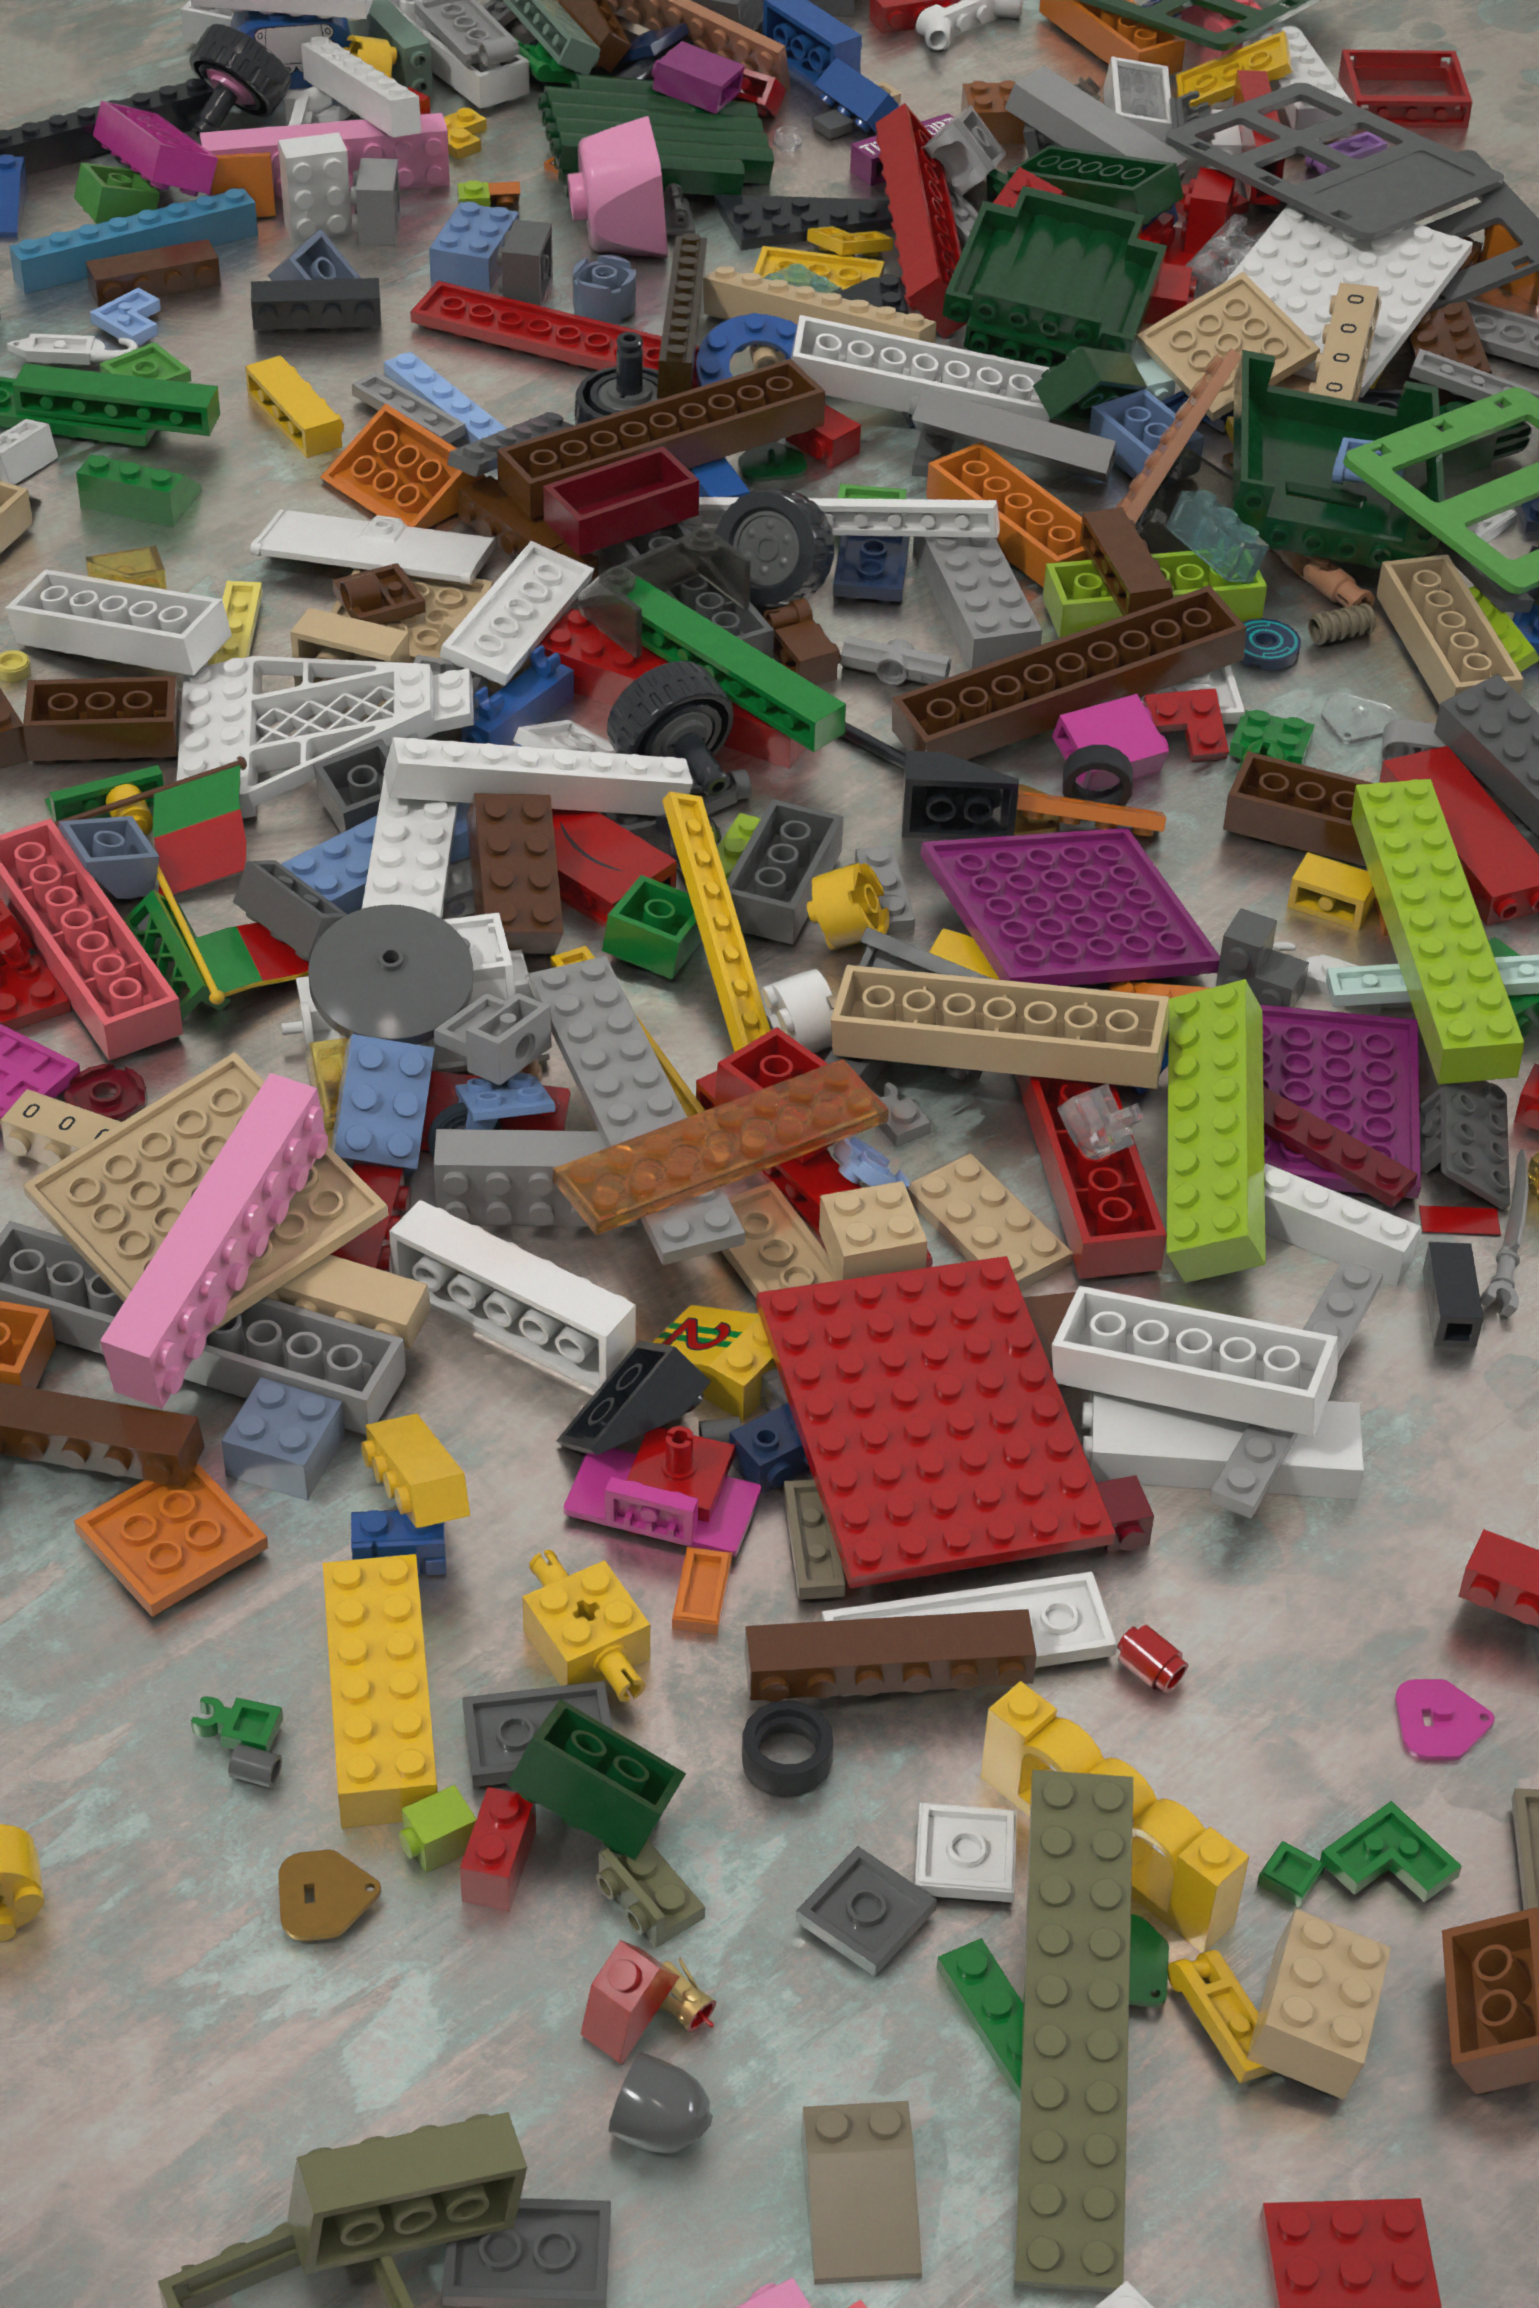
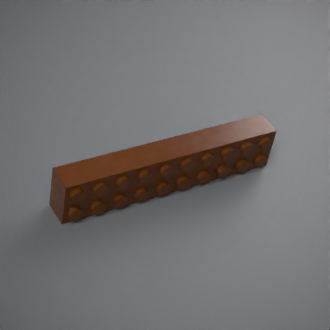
[497,359,825,519]
[892,585,1246,760]

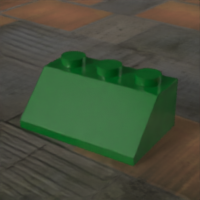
[76,455,202,528]

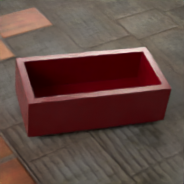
[543,446,700,556]

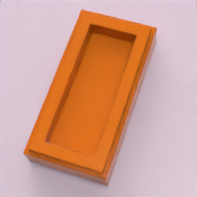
[672,1547,732,1635]

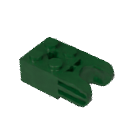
[1439,398,1533,482]

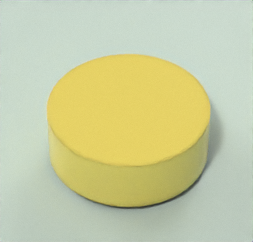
[0,650,31,683]

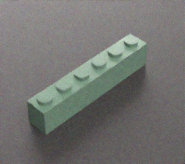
[503,0,601,75]

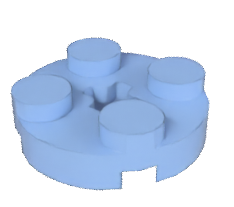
[833,1135,910,1189]

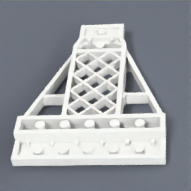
[177,656,474,819]

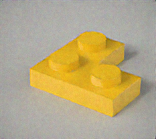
[444,107,487,160]
[807,226,893,257]

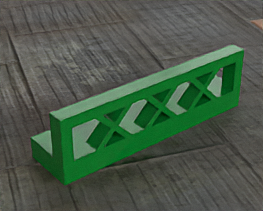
[124,889,231,1020]

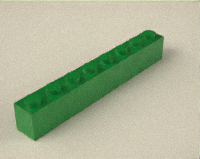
[607,576,846,752]

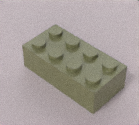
[288,2112,527,2275]

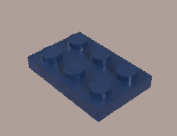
[833,535,910,602]

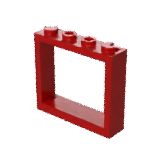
[1338,49,1473,128]

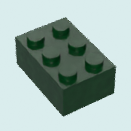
[1033,346,1148,424]
[507,1699,686,1861]

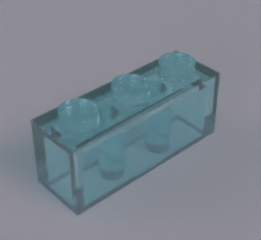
[1166,489,1269,582]

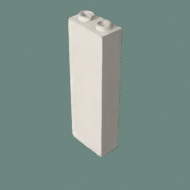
[1081,1391,1364,1500]

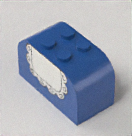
[231,10,351,90]

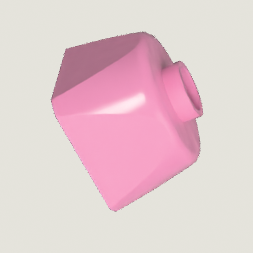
[567,116,668,258]

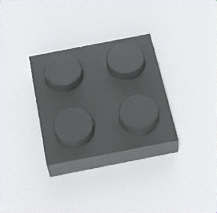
[796,1846,937,1977]

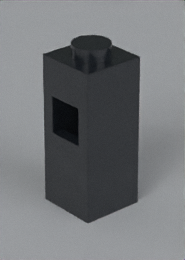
[1422,1242,1484,1347]

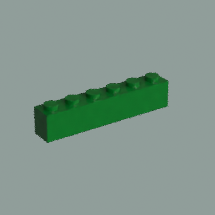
[12,364,220,436]

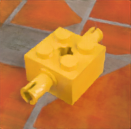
[522,1550,651,1702]

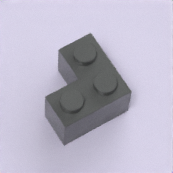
[1215,908,1309,1008]

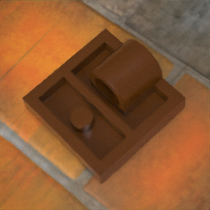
[332,563,426,625]

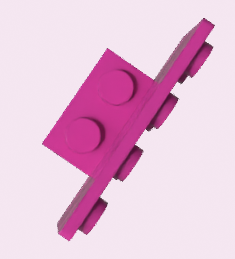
[563,1448,761,1557]

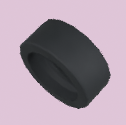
[1062,744,1133,806]
[742,1700,834,1796]

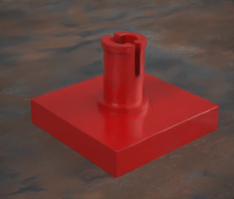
[626,1426,735,1522]

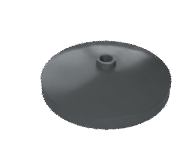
[308,904,474,1045]

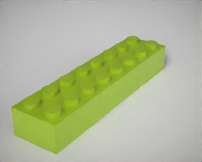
[1167,979,1266,1283]

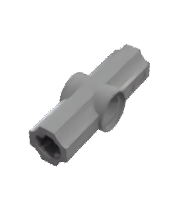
[840,636,952,685]

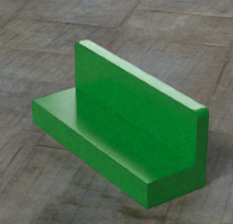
[45,765,164,822]

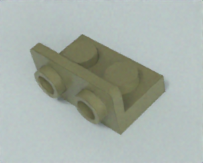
[596,1840,705,1948]

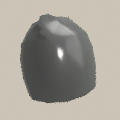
[608,2052,713,2154]

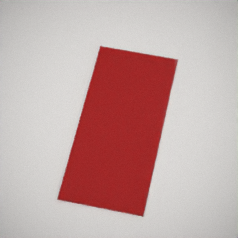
[1419,1205,1501,1235]

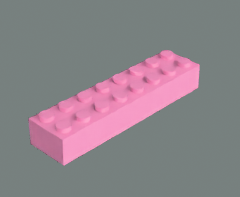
[200,113,450,201]
[100,1073,328,1409]

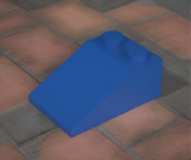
[0,155,28,238]

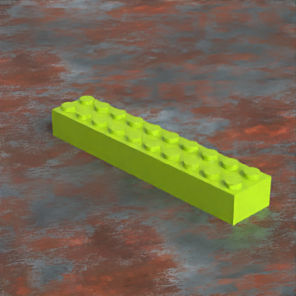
[1351,779,1524,1084]

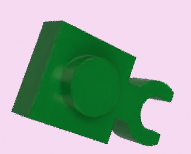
[191,1696,283,1752]

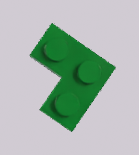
[1320,1801,1462,1902]

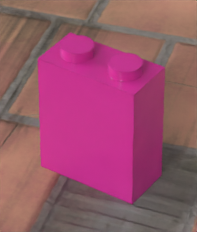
[1052,694,1169,791]

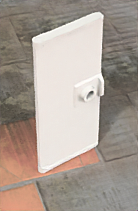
[250,509,496,585]

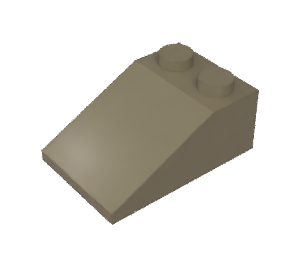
[801,2101,922,2285]

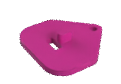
[1395,1679,1495,1761]

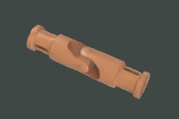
[1265,547,1375,608]

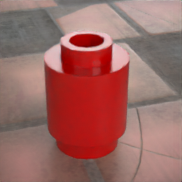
[1117,1625,1189,1693]

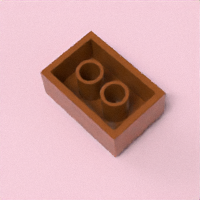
[1442,1907,1539,2094]

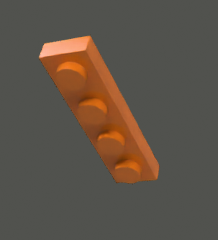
[1017,790,1167,836]

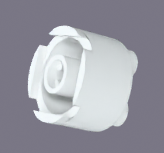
[761,969,834,1053]

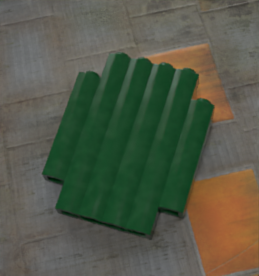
[538,74,774,197]
[942,186,1167,368]

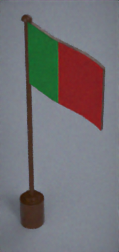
[54,756,247,897]

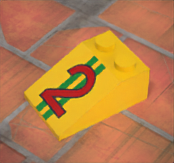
[652,1305,782,1421]

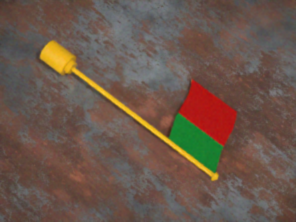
[106,784,309,1005]

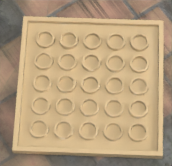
[23,1052,389,1335]

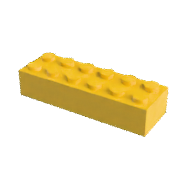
[322,1554,438,1829]

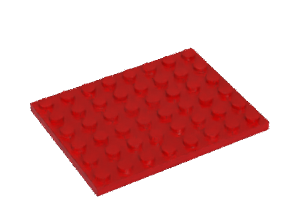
[756,1256,1116,1588]

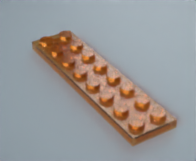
[552,1059,889,1235]

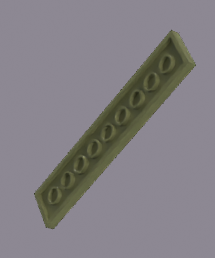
[1014,1770,1133,2293]

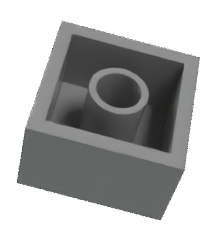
[351,158,401,246]

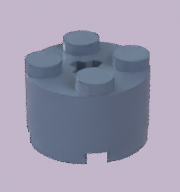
[573,255,636,326]

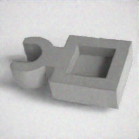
[866,1082,931,1147]

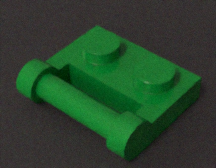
[514,38,578,84]

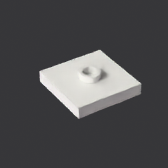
[915,1803,1017,1903]

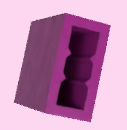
[652,41,745,114]

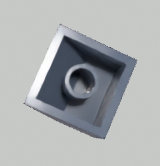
[267,229,361,281]
[58,816,159,899]

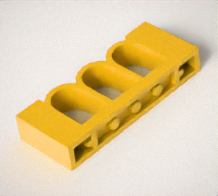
[980,1681,1249,1953]

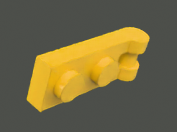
[1167,1949,1275,2083]

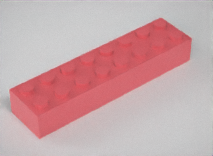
[0,818,183,1061]

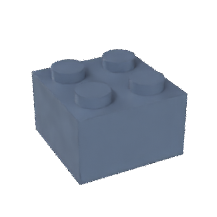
[221,1377,345,1501]

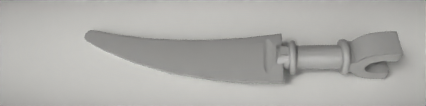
[1480,1149,1528,1318]

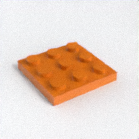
[74,1463,268,1617]

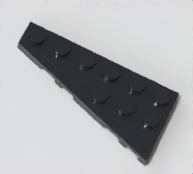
[714,194,893,251]

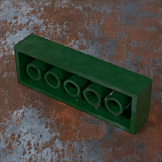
[1007,145,1184,226]

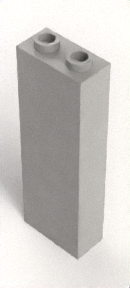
[1005,66,1188,182]
[909,387,1117,483]

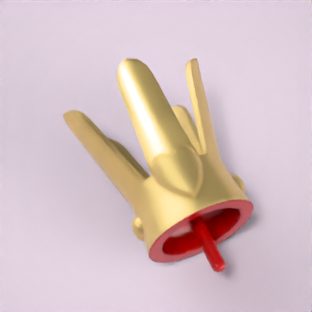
[660,1958,716,2032]

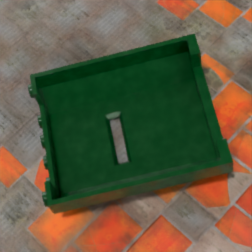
[1232,350,1445,570]

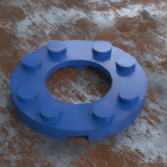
[696,313,797,387]

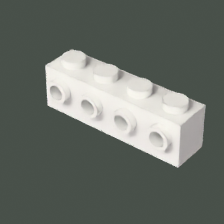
[1264,1164,1421,1287]

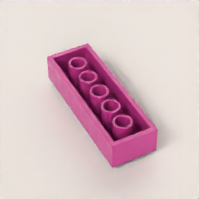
[93,100,218,196]

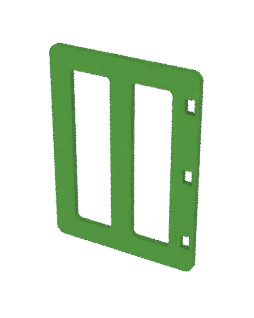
[1343,387,1539,594]

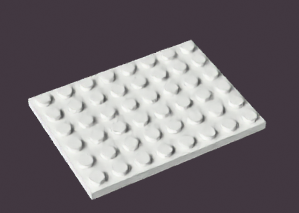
[1224,204,1473,398]

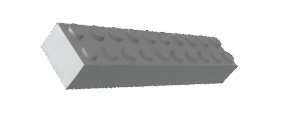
[0,1221,406,1435]

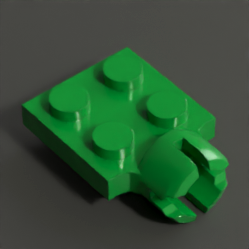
[1229,710,1315,770]

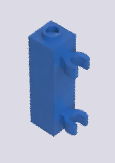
[461,645,574,746]

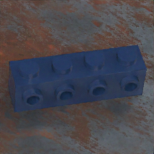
[729,1403,810,1494]

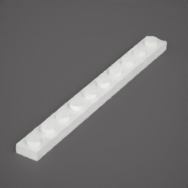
[683,497,1000,538]

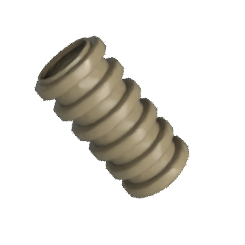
[1308,603,1376,645]

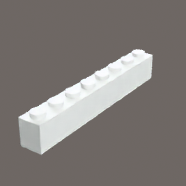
[301,36,421,138]
[384,737,693,816]

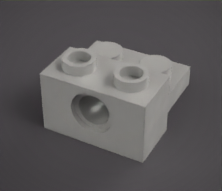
[434,993,552,1085]

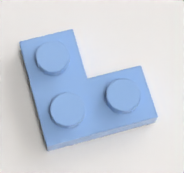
[90,288,161,346]

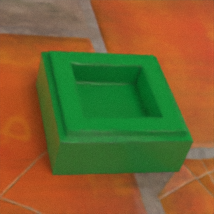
[1257,1840,1326,1908]

